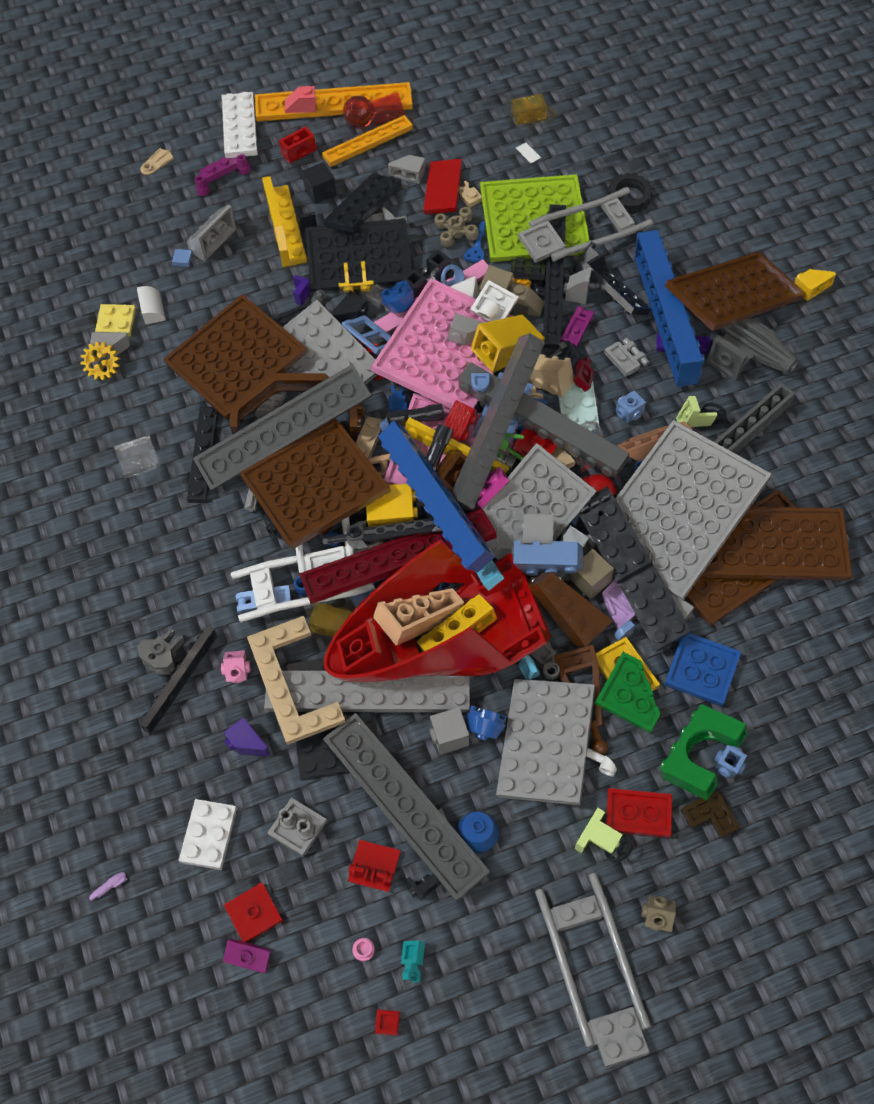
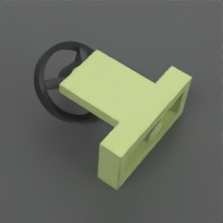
[676,396,727,427]
[575,808,633,862]

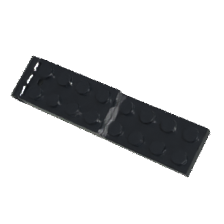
[579,486,693,652]

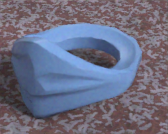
[441,265,465,286]

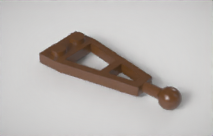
[555,645,608,755]

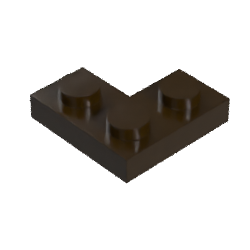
[680,790,740,839]

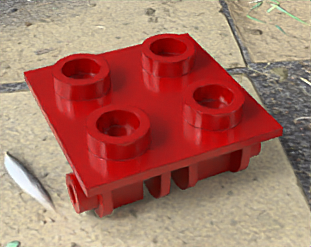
[347,840,401,892]

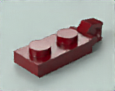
[573,356,594,392]

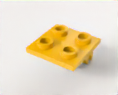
[339,261,374,293]

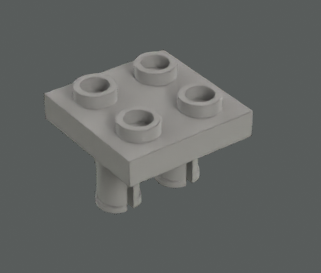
[267,798,327,857]

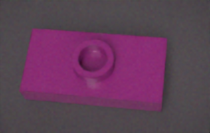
[223,938,272,973]

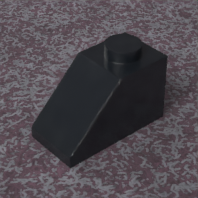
[331,291,369,324]

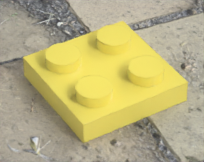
[95,304,136,337]

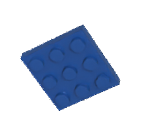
[664,634,741,707]

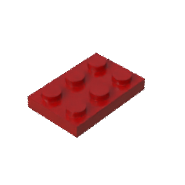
[606,788,672,838]

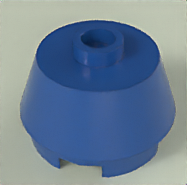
[381,281,415,313]
[467,706,507,741]
[456,811,499,853]

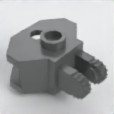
[137,629,185,676]

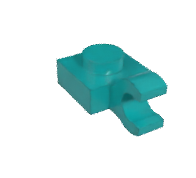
[401,940,425,983]

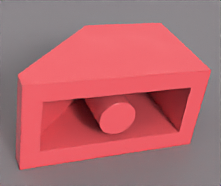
[285,86,317,113]

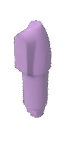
[89,872,127,900]

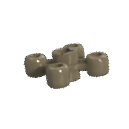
[434,207,479,248]

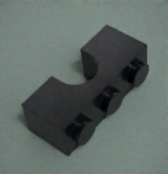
[402,250,451,299]

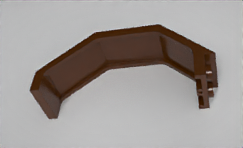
[230,373,365,437]

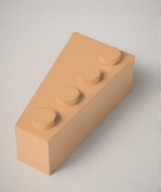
[373,588,464,646]

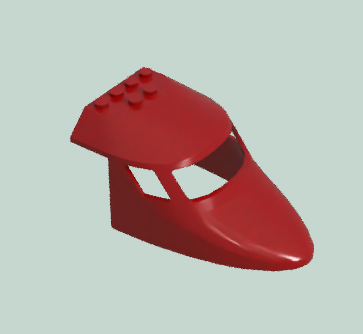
[324,540,551,682]

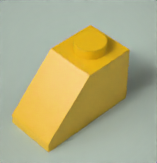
[795,269,836,301]

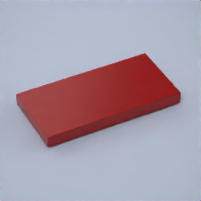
[423,159,462,214]

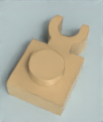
[459,181,482,208]

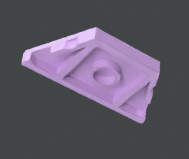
[602,579,636,630]

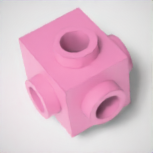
[221,650,251,683]

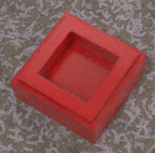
[375,1009,400,1036]

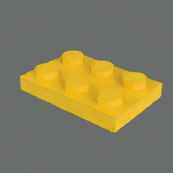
[596,637,660,691]

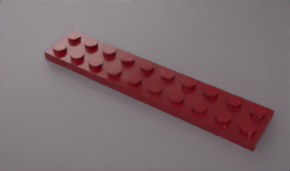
[299,509,497,604]

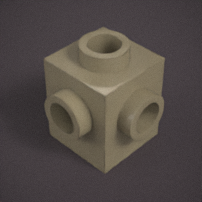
[641,896,676,932]

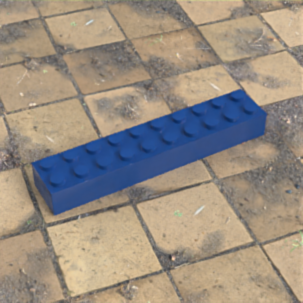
[634,230,704,387]

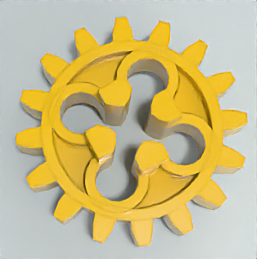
[80,342,120,380]

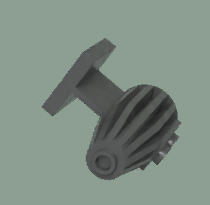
[706,317,798,381]

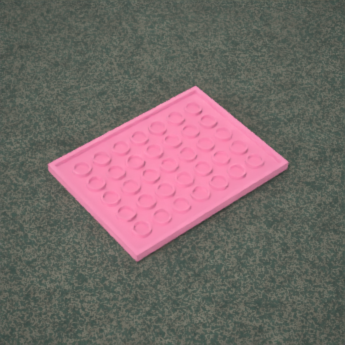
[370,278,513,409]

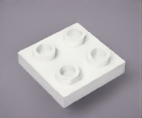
[470,280,519,321]

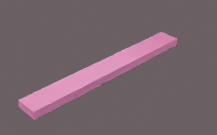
[374,260,488,339]

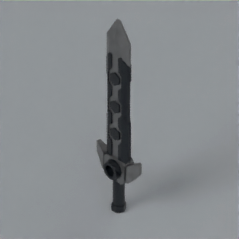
[322,518,442,550]

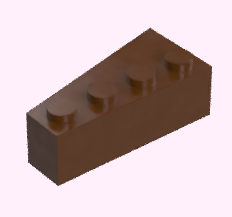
[528,572,612,647]

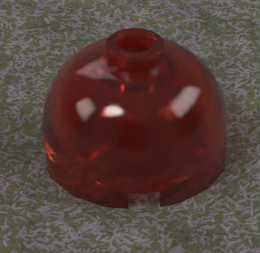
[342,95,375,129]

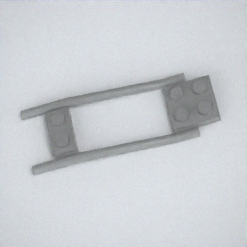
[518,187,653,263]
[535,873,651,1069]

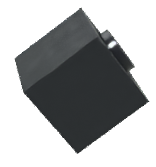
[302,162,337,204]

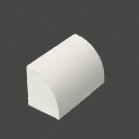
[137,286,166,325]

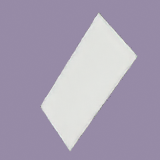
[516,143,541,163]

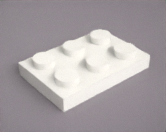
[179,799,237,870]

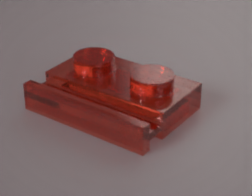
[368,92,405,126]

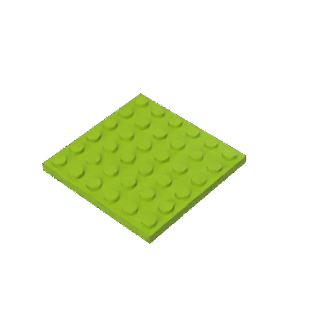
[480,174,590,262]

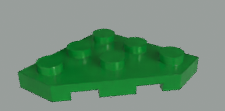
[595,651,660,734]

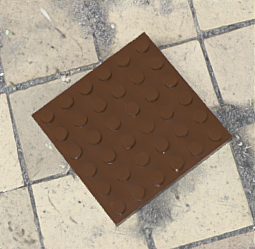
[163,294,308,420]
[240,418,391,550]

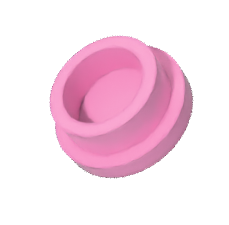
[352,938,375,961]

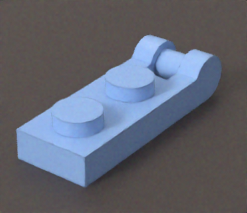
[236,585,291,615]

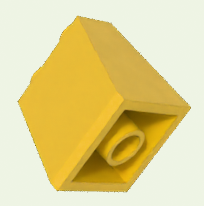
[366,484,418,527]

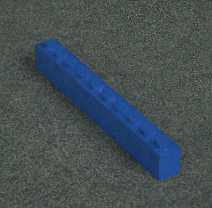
[378,421,495,573]

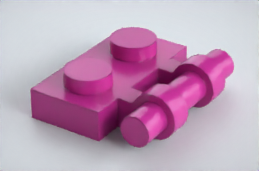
[476,467,509,508]

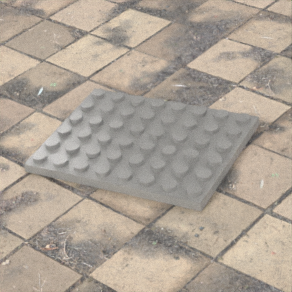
[587,420,772,600]

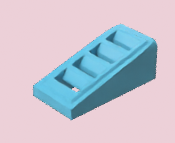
[518,655,541,680]

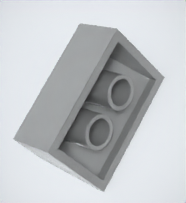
[187,205,236,261]

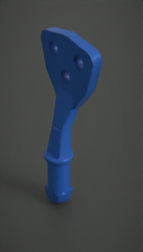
[463,221,486,263]

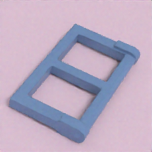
[341,315,391,355]

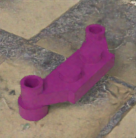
[194,154,251,196]

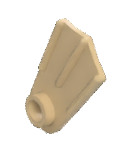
[140,148,174,175]

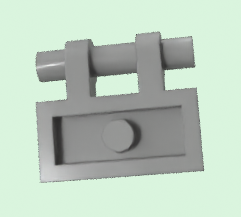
[604,338,650,377]

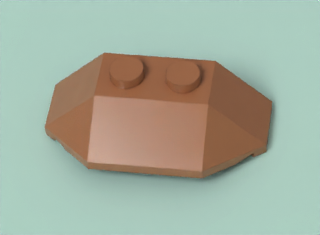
[617,421,693,461]

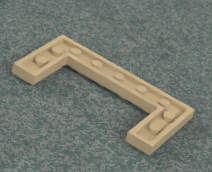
[247,616,346,745]

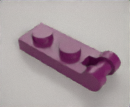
[560,306,595,348]

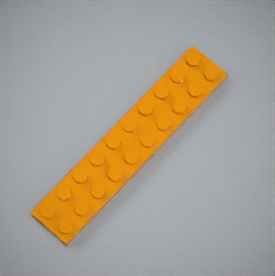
[255,82,412,122]

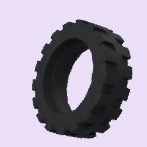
[608,173,653,215]

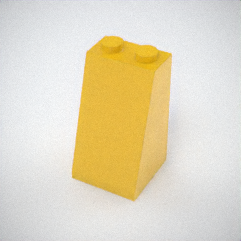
[471,315,545,373]

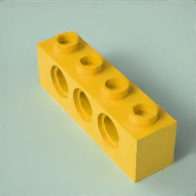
[416,594,497,652]

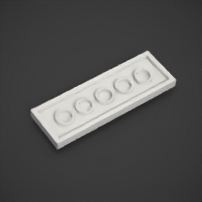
[222,92,258,158]

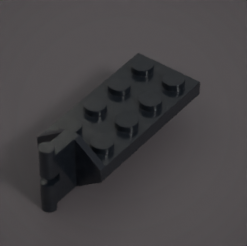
[572,242,651,315]

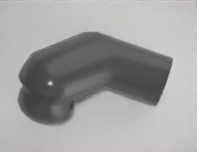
[311,289,325,304]

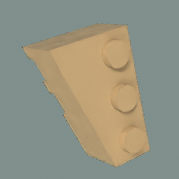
[528,354,575,397]

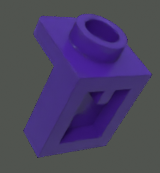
[293,275,311,306]

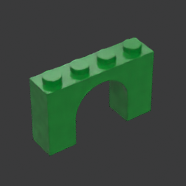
[660,704,748,801]

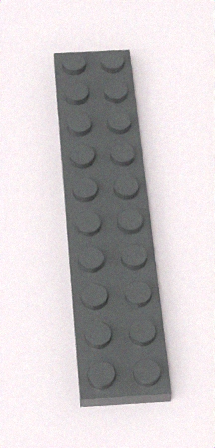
[193,364,372,491]
[323,713,490,902]

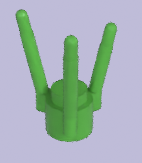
[497,433,524,461]

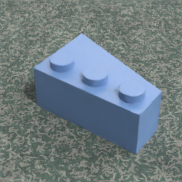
[513,540,583,576]

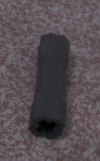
[387,403,445,426]
[426,424,454,472]

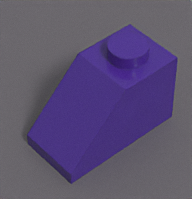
[223,717,270,757]

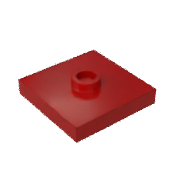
[224,882,283,943]

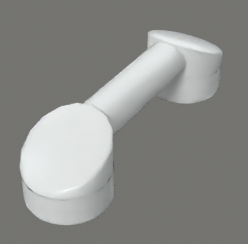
[587,748,617,777]

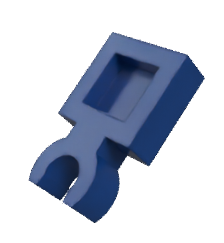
[389,385,407,411]

